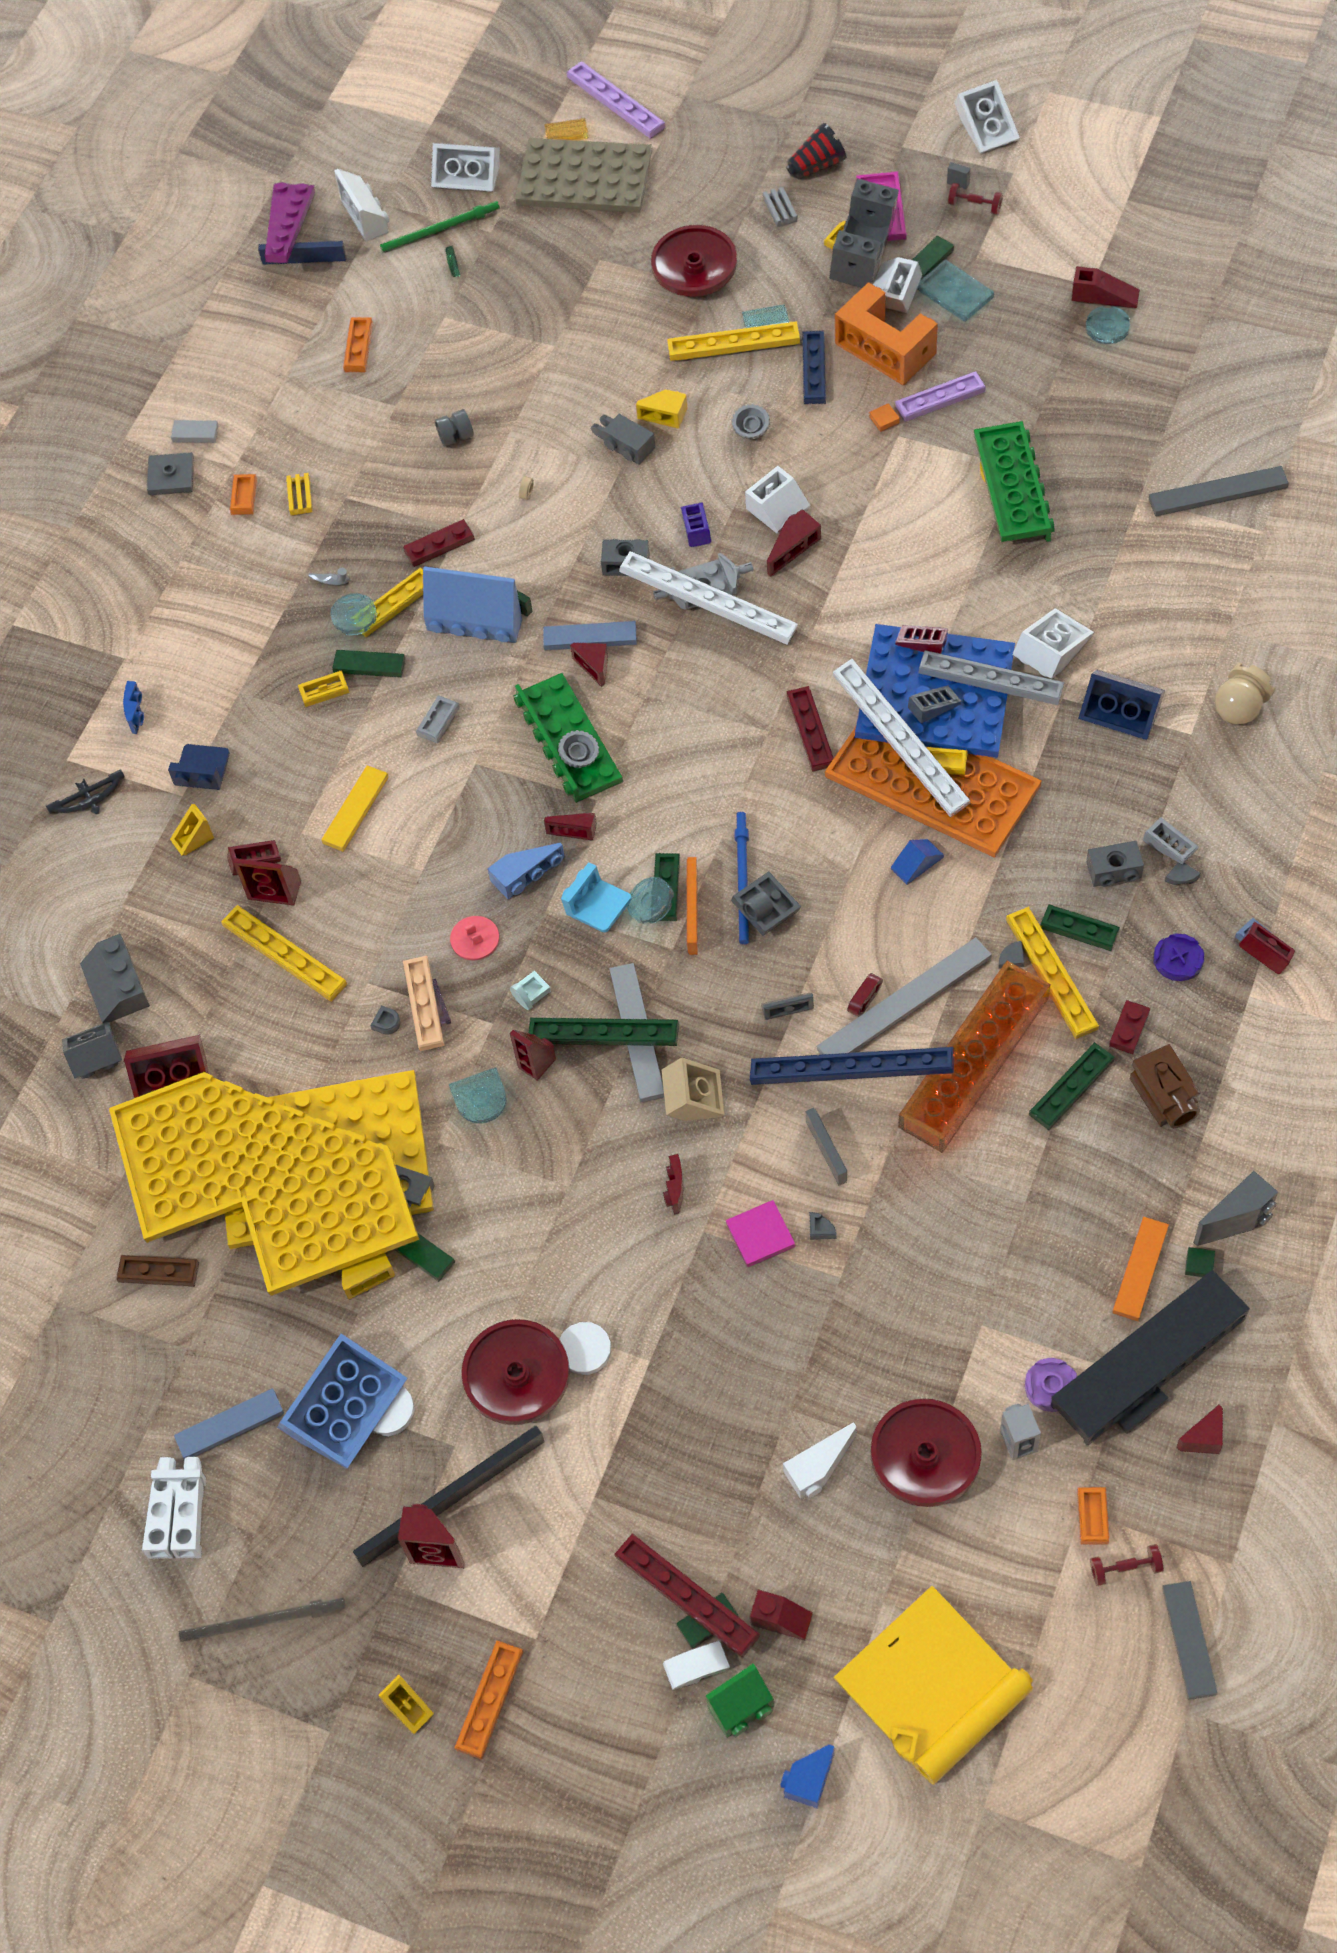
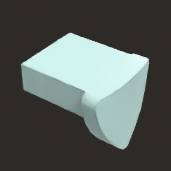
[510,971,551,1010]

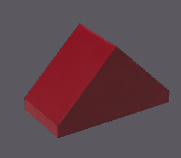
[570,642,608,687]
[1176,1404,1223,1454]

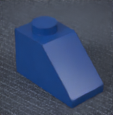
[780,1744,835,1809]

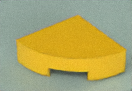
[890,1726,920,1763]

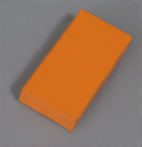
[230,474,257,515]
[1077,1487,1109,1545]

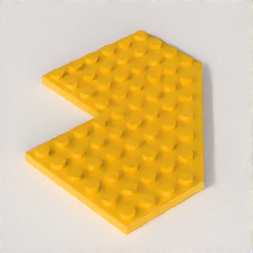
[109,1072,419,1296]

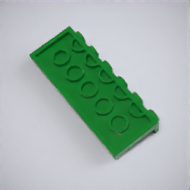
[974,421,1055,542]
[513,673,623,803]

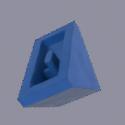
[891,839,944,885]

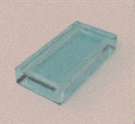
[742,304,789,328]

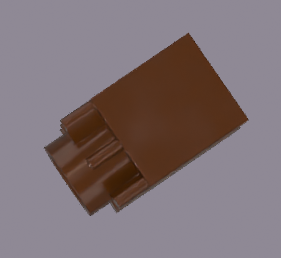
[1129,1044,1200,1129]

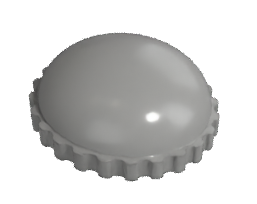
[732,404,770,439]
[558,730,599,768]

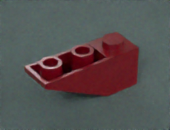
[1071,266,1140,308]

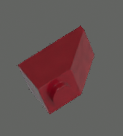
[750,1589,813,1641]

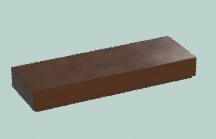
[116,1255,199,1287]

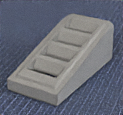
[1143,817,1199,864]

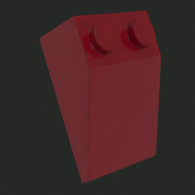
[233,858,301,906]

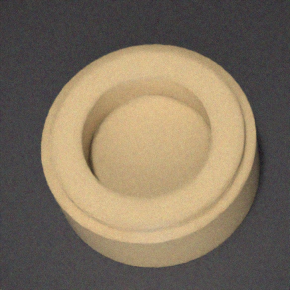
[519,476,534,500]

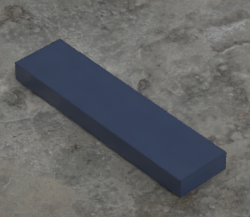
[258,241,346,265]
[803,331,826,404]

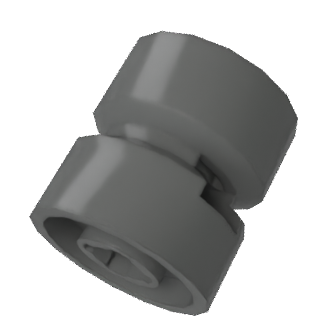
[434,409,474,447]

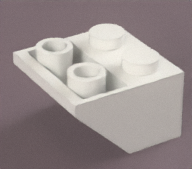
[873,257,922,313]
[745,466,810,534]

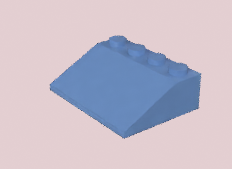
[423,566,522,643]
[277,1334,407,1468]

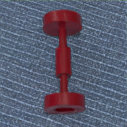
[948,183,1003,215]
[1090,1544,1164,1586]

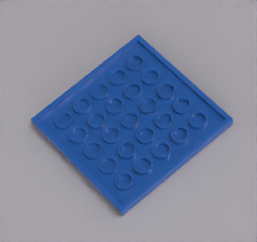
[855,624,1015,758]

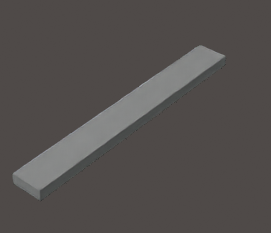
[817,937,992,1054]

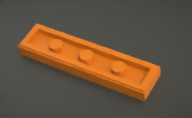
[687,857,698,955]
[1112,1216,1169,1321]
[455,1640,524,1760]

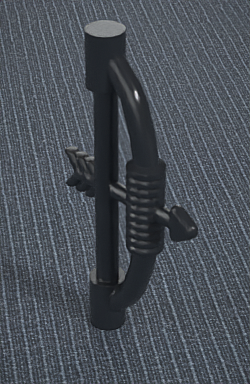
[46,769,125,814]

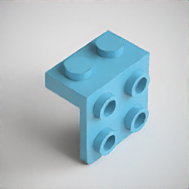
[561,862,632,933]

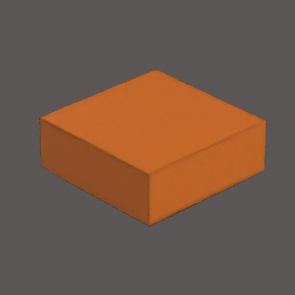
[869,403,900,432]

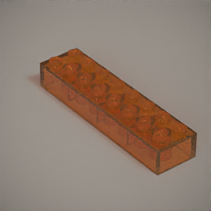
[898,961,1051,1153]

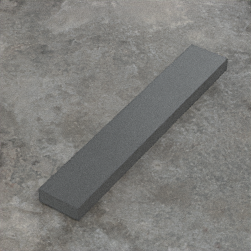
[1149,466,1289,517]

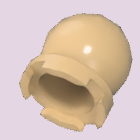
[1214,663,1275,725]

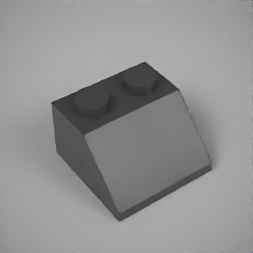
[62,1021,122,1079]

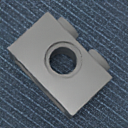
[1000,1404,1041,1460]

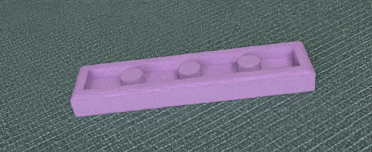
[895,371,986,422]

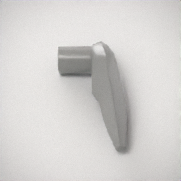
[309,568,351,585]

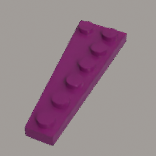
[265,182,315,263]

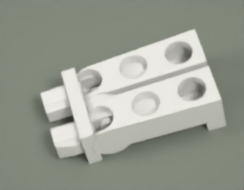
[142,1457,206,1559]

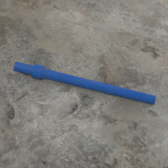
[734,812,749,944]

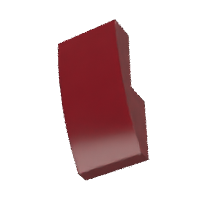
[663,1153,684,1215]

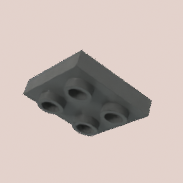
[731,871,801,936]

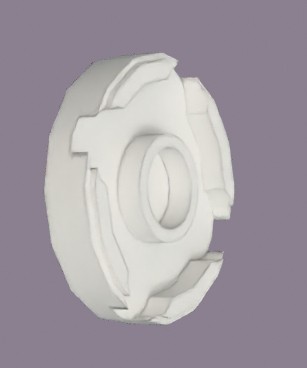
[559,1322,611,1375]
[372,1387,415,1436]

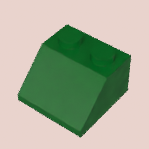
[705,1663,774,1738]

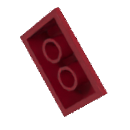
[124,1034,209,1098]
[398,1504,465,1569]

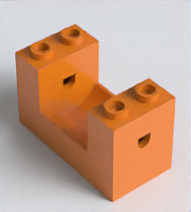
[835,282,938,386]

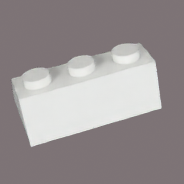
[431,143,500,191]
[334,169,389,242]

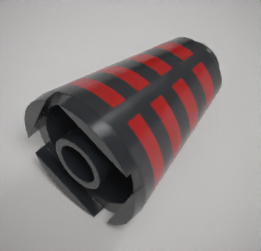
[786,123,847,179]

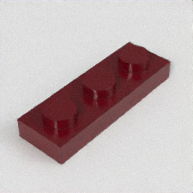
[403,519,475,567]

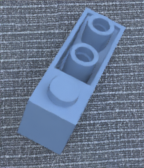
[487,843,565,899]

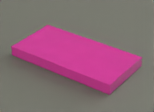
[856,172,906,241]

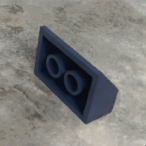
[1078,670,1165,740]

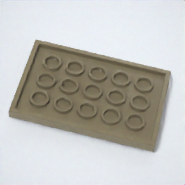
[515,138,652,213]

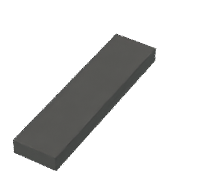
[1162,1581,1218,1700]

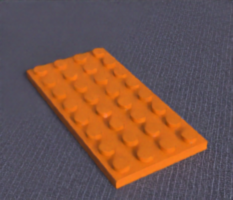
[825,726,1042,858]

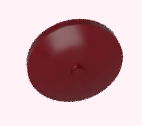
[651,225,737,297]
[461,1319,570,1425]
[870,1399,982,1507]

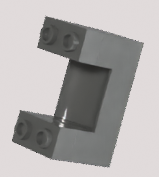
[829,178,899,288]

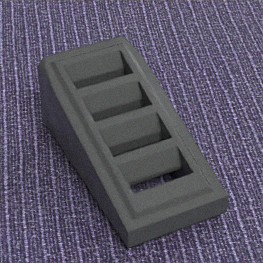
[908,686,962,723]

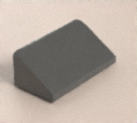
[761,993,814,1020]

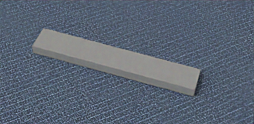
[919,651,1064,705]
[609,963,664,1102]

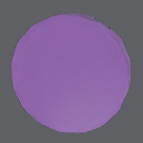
[1024,1358,1077,1412]

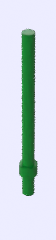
[380,201,500,253]

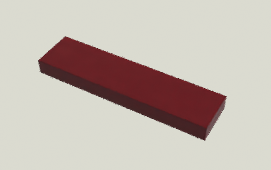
[786,686,834,772]

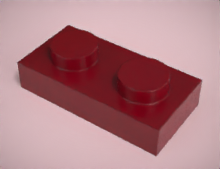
[1109,1000,1151,1055]

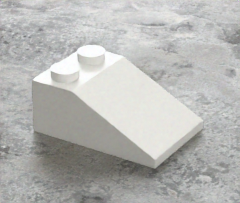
[954,80,1020,154]
[1012,608,1094,679]

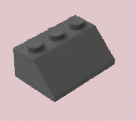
[80,934,150,1023]

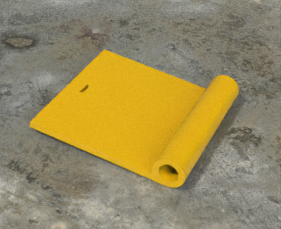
[834,1586,1033,1785]

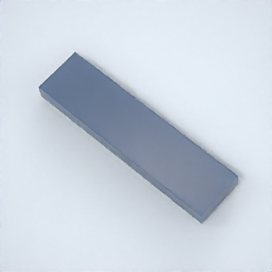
[543,621,637,650]
[174,1388,284,1460]

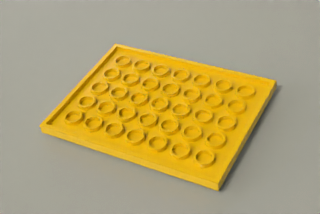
[225,1070,434,1249]

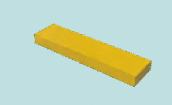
[350,567,423,637]
[321,765,389,852]

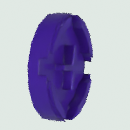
[1153,933,1205,981]

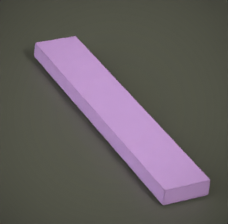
[567,61,665,139]

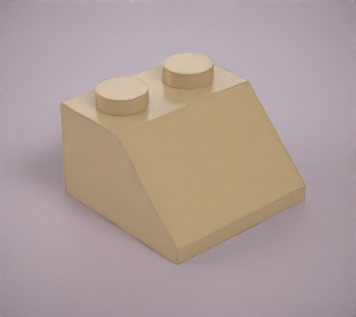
[662,1058,725,1121]

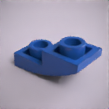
[123,680,144,734]

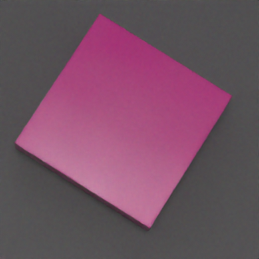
[726,1200,795,1268]

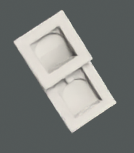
[663,1641,730,1690]

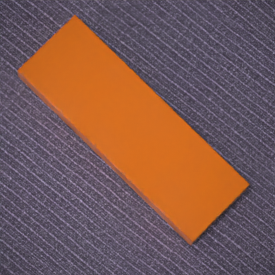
[343,317,373,372]

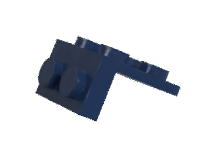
[168,744,230,790]

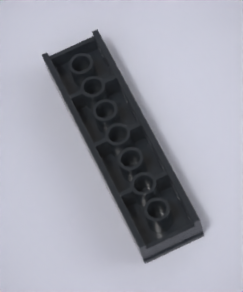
[1050,1270,1250,1446]

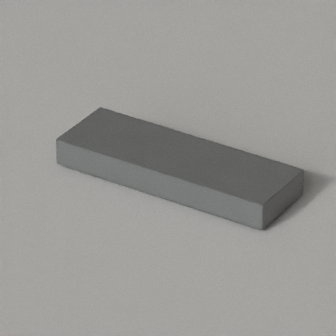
[805,1108,847,1186]

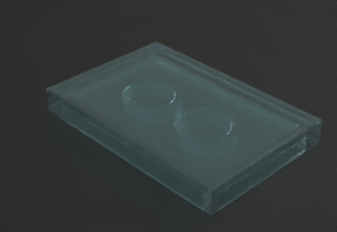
[917,260,994,322]

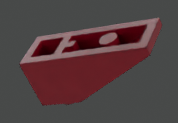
[767,509,821,577]
[509,1030,556,1081]

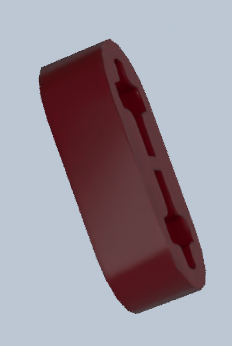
[847,973,883,1017]

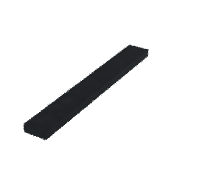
[353,1426,545,1567]

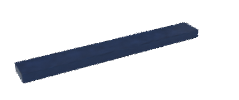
[749,1047,954,1085]

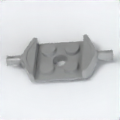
[653,553,754,610]

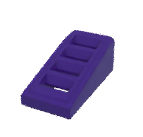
[681,502,711,547]

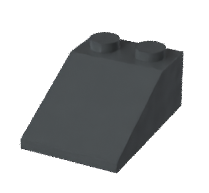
[1193,1171,1278,1246]

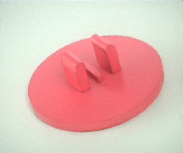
[450,916,499,960]

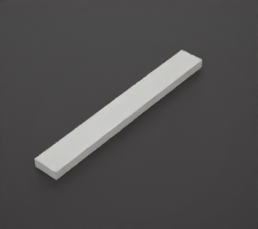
[619,551,798,645]
[833,659,970,817]

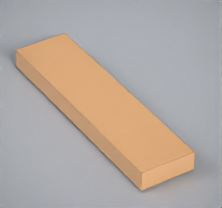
[403,956,445,1051]

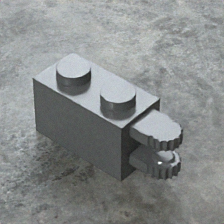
[591,413,656,465]

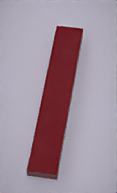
[614,1533,761,1658]

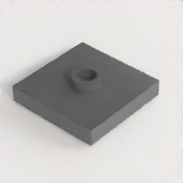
[147,452,194,495]

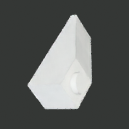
[783,1422,856,1499]

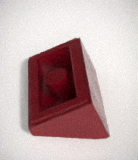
[1239,921,1295,974]

